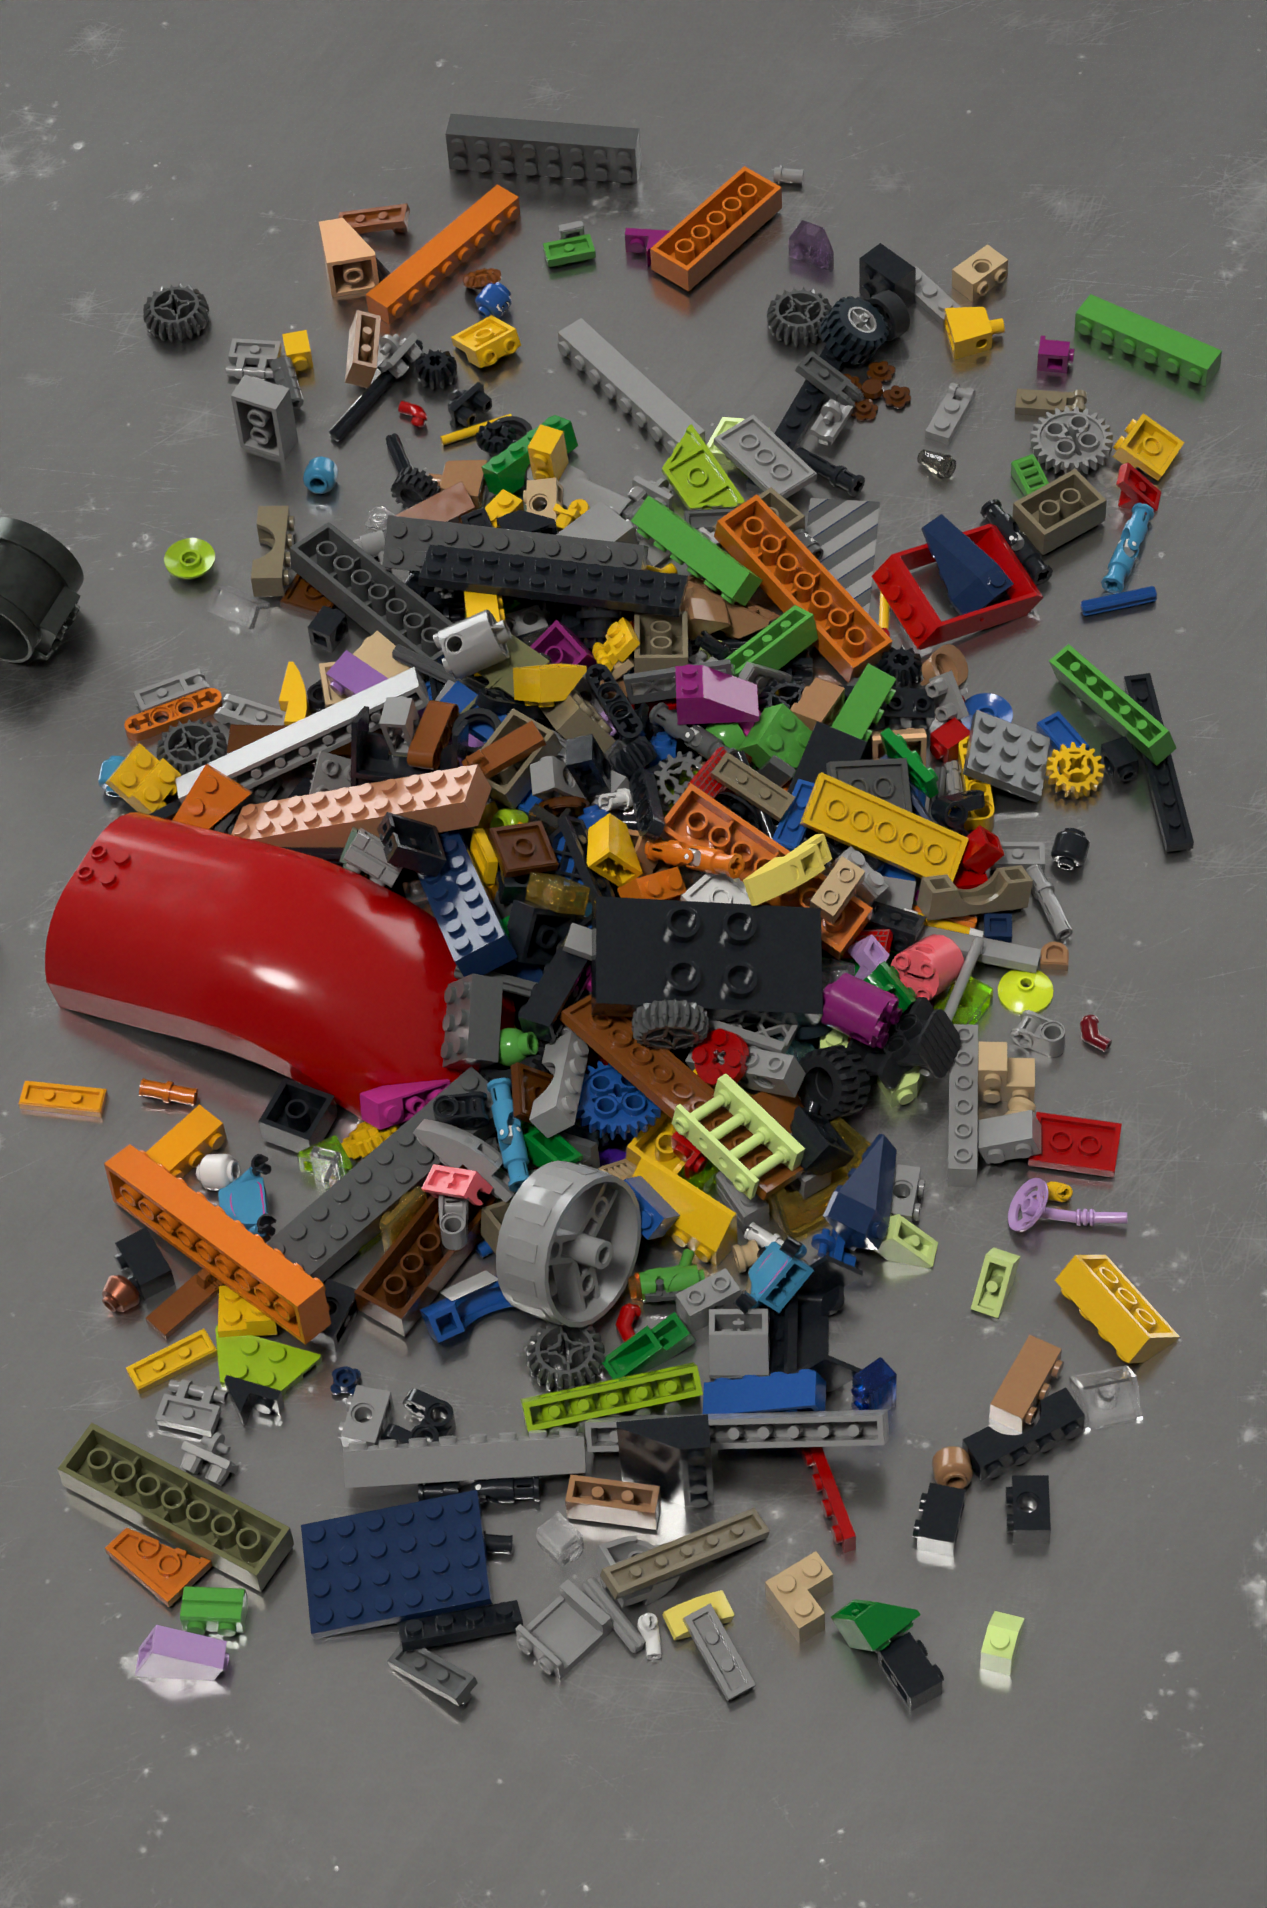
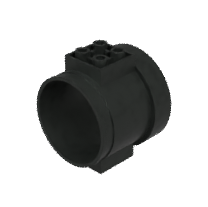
[0,517,84,663]

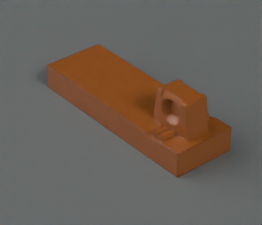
[338,203,410,234]
[461,720,547,779]
[146,1268,225,1340]

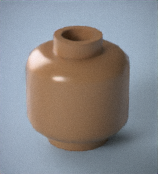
[932,1446,973,1489]

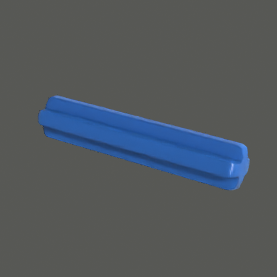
[1080,586,1157,616]

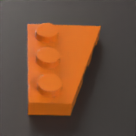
[173,764,253,829]
[105,1527,212,1607]

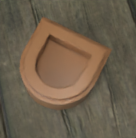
[1040,942,1069,970]

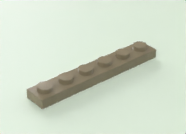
[600,1508,770,1600]

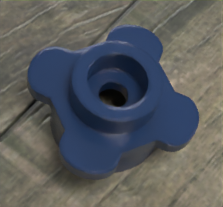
[330,1366,361,1395]

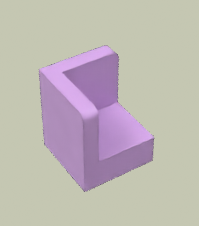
[847,935,890,980]

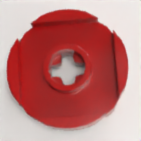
[692,1028,749,1086]

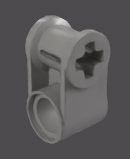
[1010,1010,1065,1057]
[439,1195,470,1250]

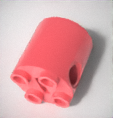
[891,934,964,1001]

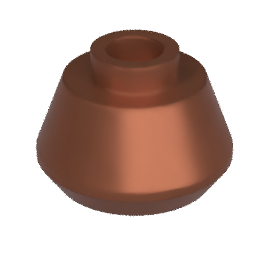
[102,1275,140,1312]

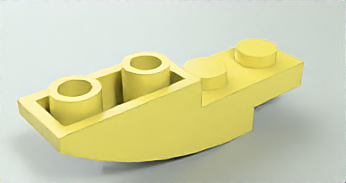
[743,834,832,906]

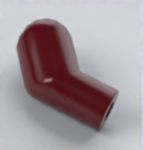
[1080,1014,1112,1052]

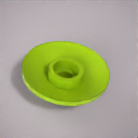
[164,538,215,579]

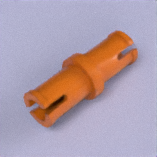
[139,1078,198,1106]

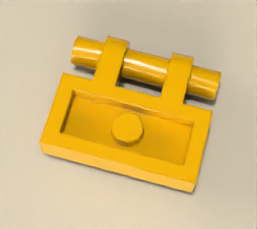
[592,617,640,672]

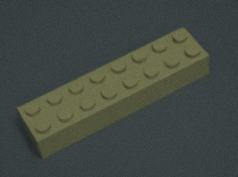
[57,1422,294,1592]

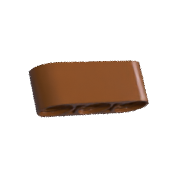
[407,700,459,770]

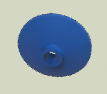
[960,693,1013,730]

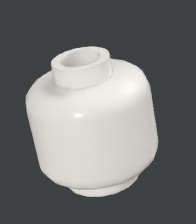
[196,1154,241,1191]

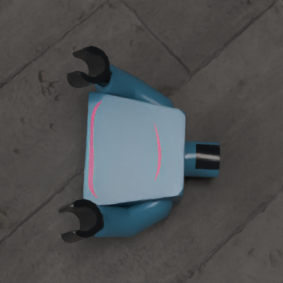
[218,1154,277,1239]
[733,1235,814,1314]

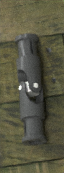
[649,703,739,760]

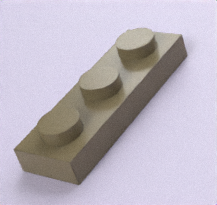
[710,752,795,822]

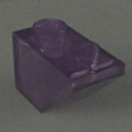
[788,220,834,272]

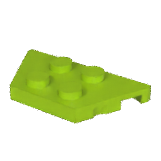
[662,424,746,511]
[215,1325,322,1397]

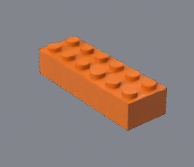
[650,166,782,291]

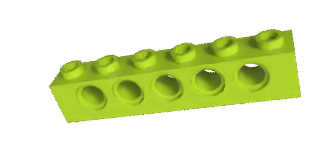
[520,1362,703,1432]

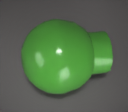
[498,1028,538,1067]

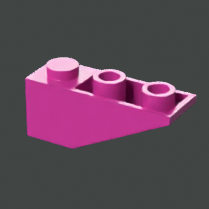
[360,1079,450,1130]

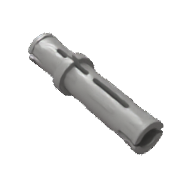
[1026,864,1073,940]

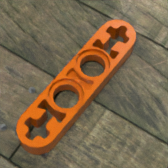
[124,688,223,742]

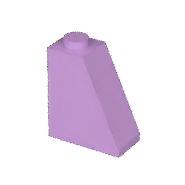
[135,1625,229,1681]

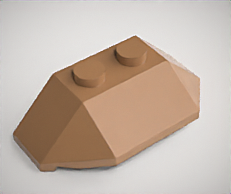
[687,575,780,639]
[681,586,731,641]

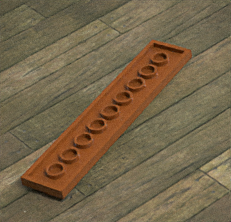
[559,995,803,1200]

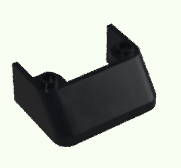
[351,706,469,787]
[769,1255,863,1392]

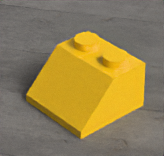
[513,663,587,707]

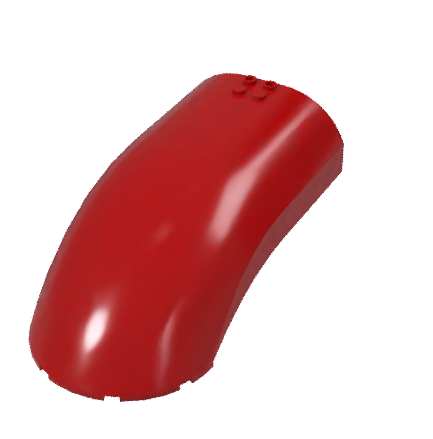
[45,812,517,1121]

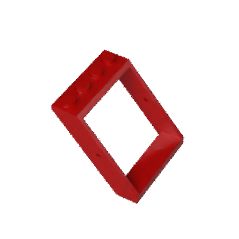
[871,524,1044,650]

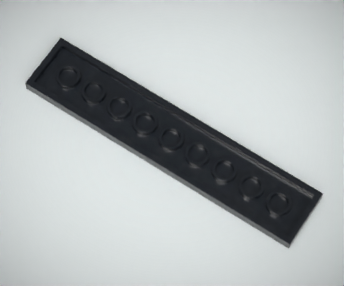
[418,545,688,617]

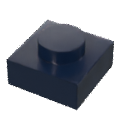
[984,913,1012,943]

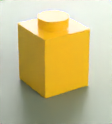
[282,330,313,371]

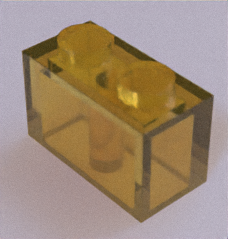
[525,872,590,915]

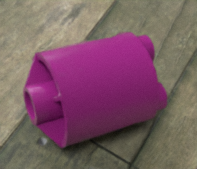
[821,973,902,1049]

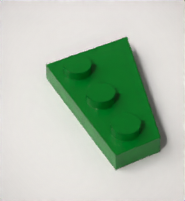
[880,727,939,799]

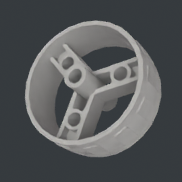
[496,1161,641,1328]

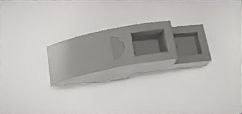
[413,1119,515,1203]

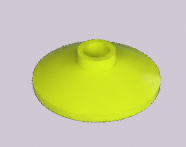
[998,969,1054,1015]

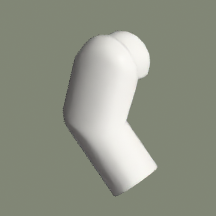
[637,1613,662,1660]

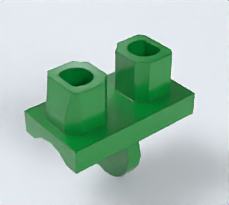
[864,961,917,1014]

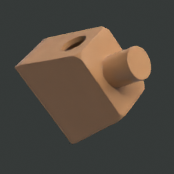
[428,460,487,510]

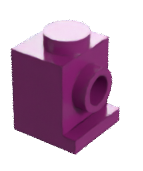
[1037,335,1075,374]

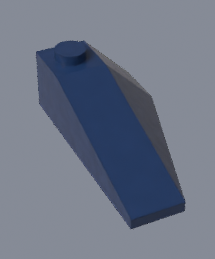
[921,514,1013,615]
[823,1134,897,1250]

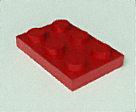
[1028,1112,1122,1178]

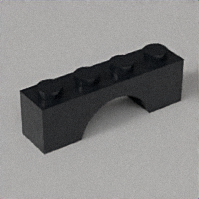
[962,1387,1085,1481]

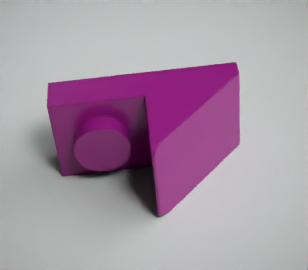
[625,228,671,267]

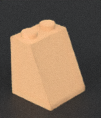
[319,218,379,298]

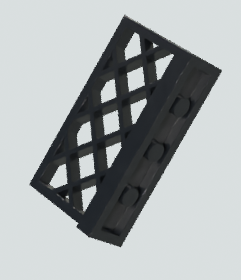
[535,814,615,928]

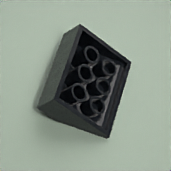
[616,1414,714,1508]

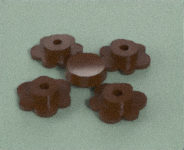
[843,361,911,422]

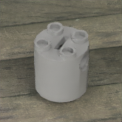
[433,609,512,680]

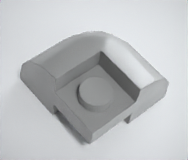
[596,1535,680,1607]

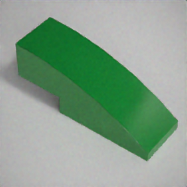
[510,1120,583,1167]
[602,1312,697,1379]

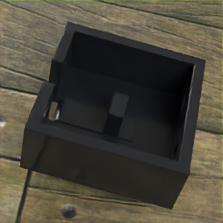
[377,812,447,877]

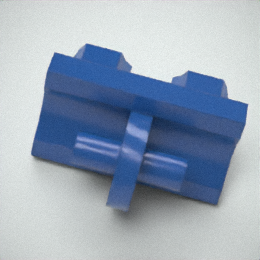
[811,1228,856,1267]

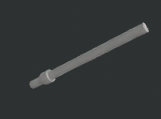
[920,937,984,1076]

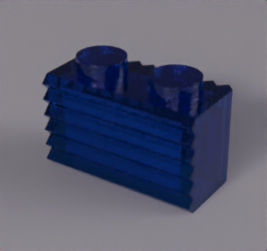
[851,1357,897,1410]

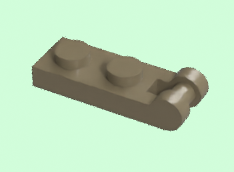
[1015,389,1087,416]

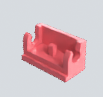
[421,1164,493,1206]

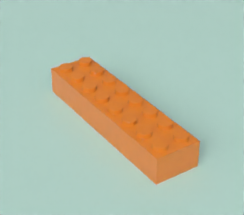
[714,494,893,682]
[660,783,873,961]

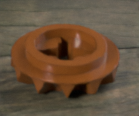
[463,268,502,289]

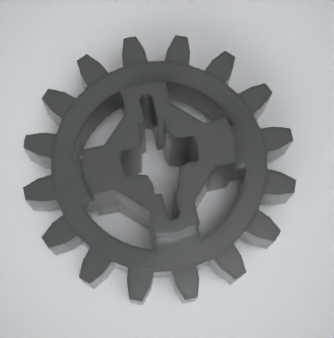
[654,751,703,807]

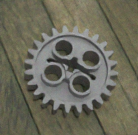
[1030,406,1113,475]

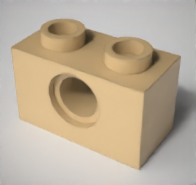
[952,244,1008,302]
[523,478,563,534]
[810,856,865,925]

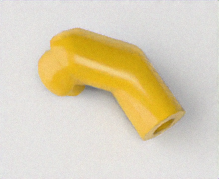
[1035,1181,1073,1202]

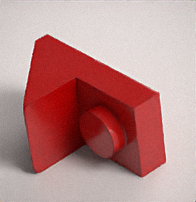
[1116,462,1161,512]

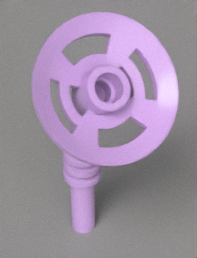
[1008,1178,1128,1232]

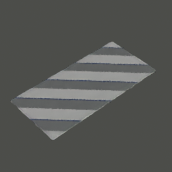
[806,498,880,613]

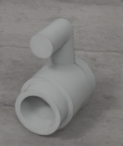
[352,530,390,570]

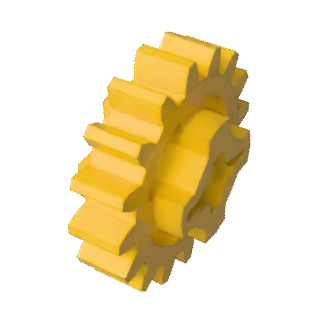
[1045,742,1105,799]
[341,1121,400,1159]

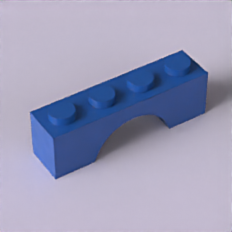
[420,1275,514,1343]

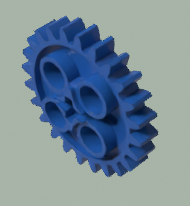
[576,1061,661,1140]

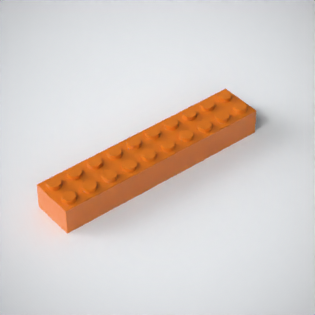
[104,1144,331,1345]

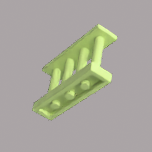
[671,1074,805,1200]

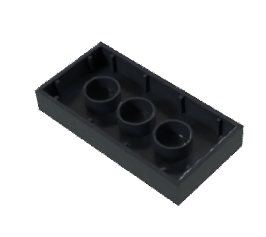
[591,896,823,1026]

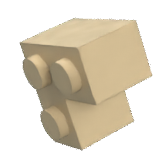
[978,1041,1035,1103]
[765,1551,833,1645]

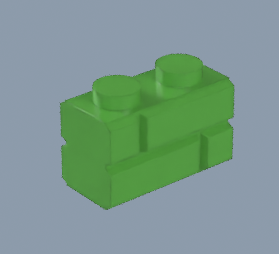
[180,1586,248,1636]

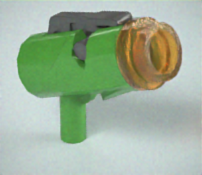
[628,1249,705,1303]

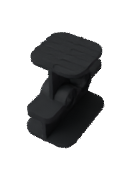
[847,997,961,1089]

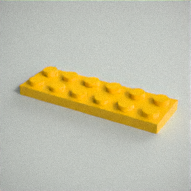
[800,772,969,882]

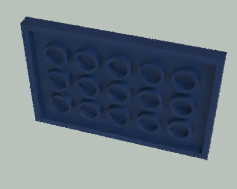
[301,1490,493,1639]

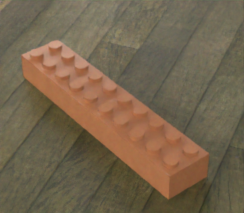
[231,764,492,847]

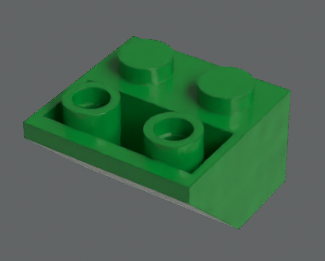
[831,1599,921,1652]

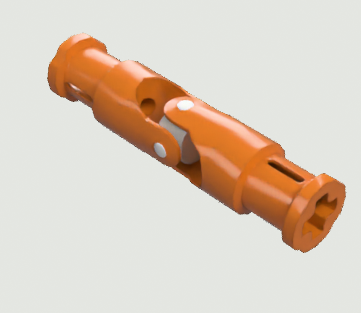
[645,837,745,879]

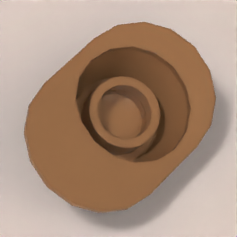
[920,644,968,686]

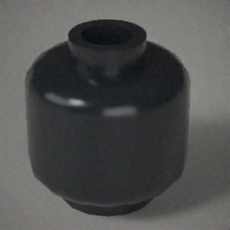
[1051,828,1090,870]

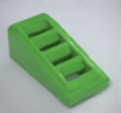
[1011,454,1049,496]

